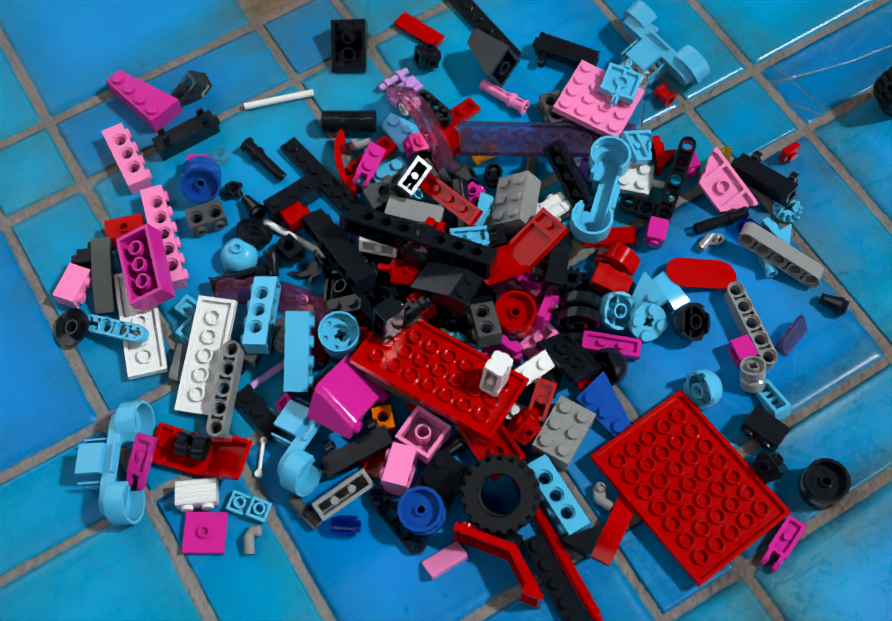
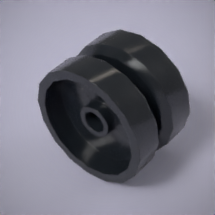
[557,290,600,333]
[798,458,851,510]

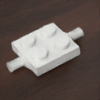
[618,161,665,199]

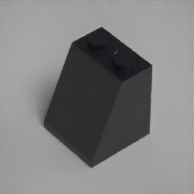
[467,28,520,88]

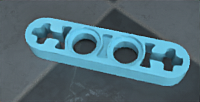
[87,314,149,344]

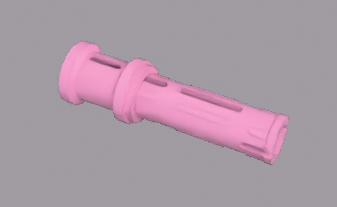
[479,79,530,115]

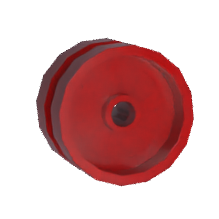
[495,290,537,339]

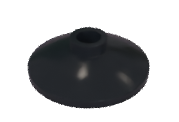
[55,308,89,346]

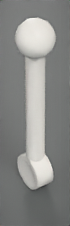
[254,437,268,478]

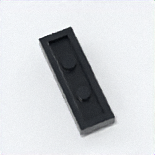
[235,385,283,441]

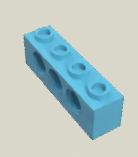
[240,276,282,354]
[527,454,591,536]

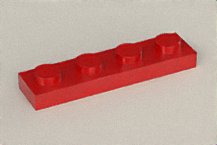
[419,172,483,227]

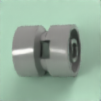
[739,356,767,393]

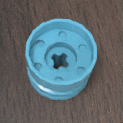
[318,311,362,359]

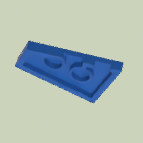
[575,371,631,438]

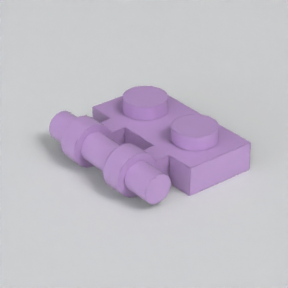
[378,67,424,109]

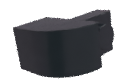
[438,164,480,187]

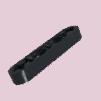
[369,488,426,555]

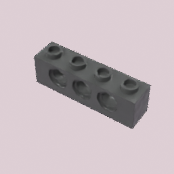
[363,157,438,211]

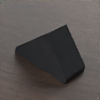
[561,524,603,559]

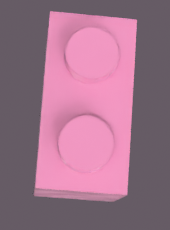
[52,263,93,309]

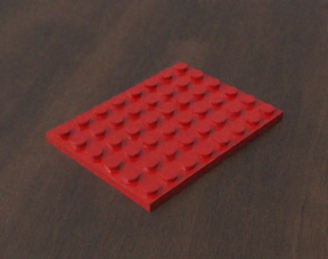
[590,389,791,588]

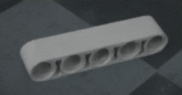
[738,222,824,288]
[724,281,778,371]
[206,340,245,438]

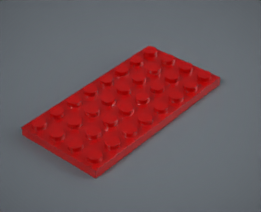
[349,319,529,443]

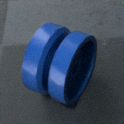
[180,156,222,204]
[397,486,447,537]

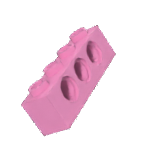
[101,123,153,195]

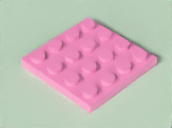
[552,60,645,137]

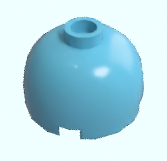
[221,238,259,273]
[598,291,636,330]
[683,369,723,410]

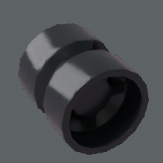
[174,430,211,462]

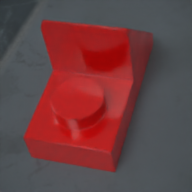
[651,135,677,176]
[527,377,558,422]

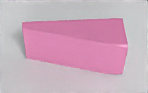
[519,323,559,358]

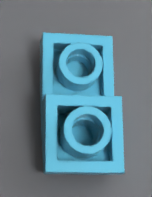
[652,271,690,312]
[225,490,273,523]

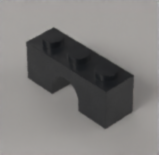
[263,173,322,224]

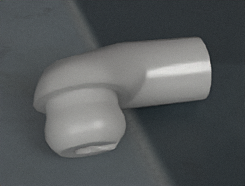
[349,137,372,151]
[696,233,724,252]
[592,482,615,512]
[244,525,262,554]

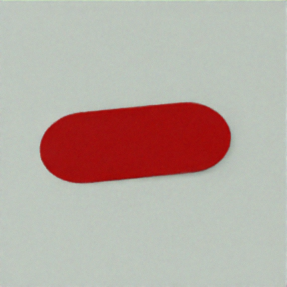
[666,258,737,289]

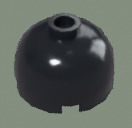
[671,302,711,341]
[591,347,628,387]

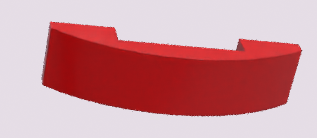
[334,129,358,199]
[591,494,635,566]

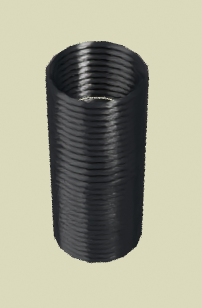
[321,110,376,133]

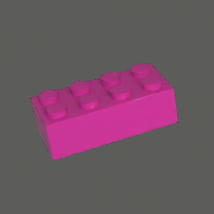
[116,223,175,312]

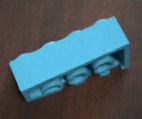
[283,311,315,392]

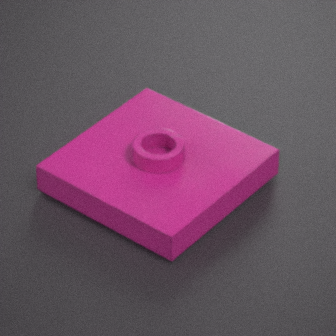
[182,512,228,555]

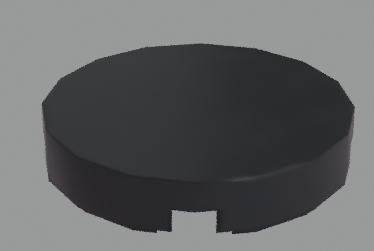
[236,218,273,246]

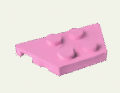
[697,147,759,213]

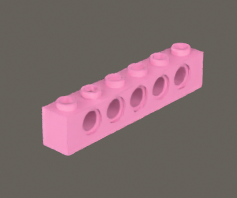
[140,185,189,291]

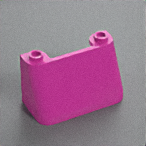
[307,352,390,439]

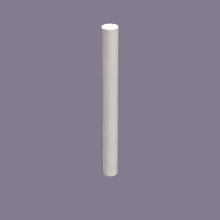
[244,89,314,110]
[263,218,326,258]

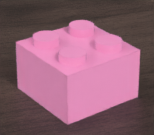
[395,405,451,465]
[379,442,418,497]

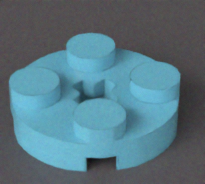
[628,302,668,342]

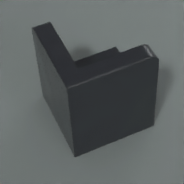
[71,242,91,270]

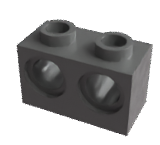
[536,90,571,133]
[184,199,229,237]
[466,301,502,348]

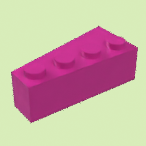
[105,70,183,133]

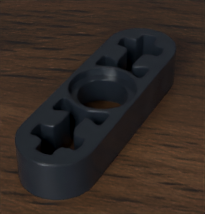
[415,90,453,126]

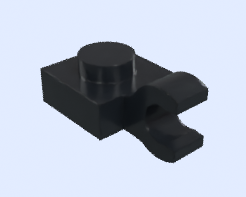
[403,296,433,328]

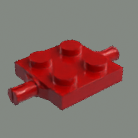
[377,258,423,286]

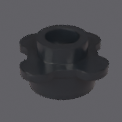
[225,181,243,199]

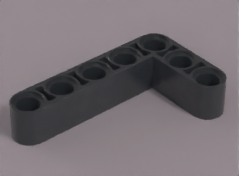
[620,136,696,222]

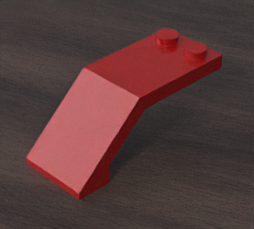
[482,207,569,286]
[152,422,253,480]
[453,521,544,609]

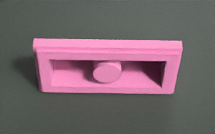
[422,541,468,581]

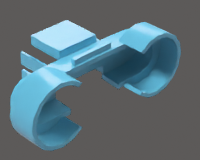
[621,0,711,87]
[570,135,631,244]
[271,397,365,497]
[74,400,155,525]

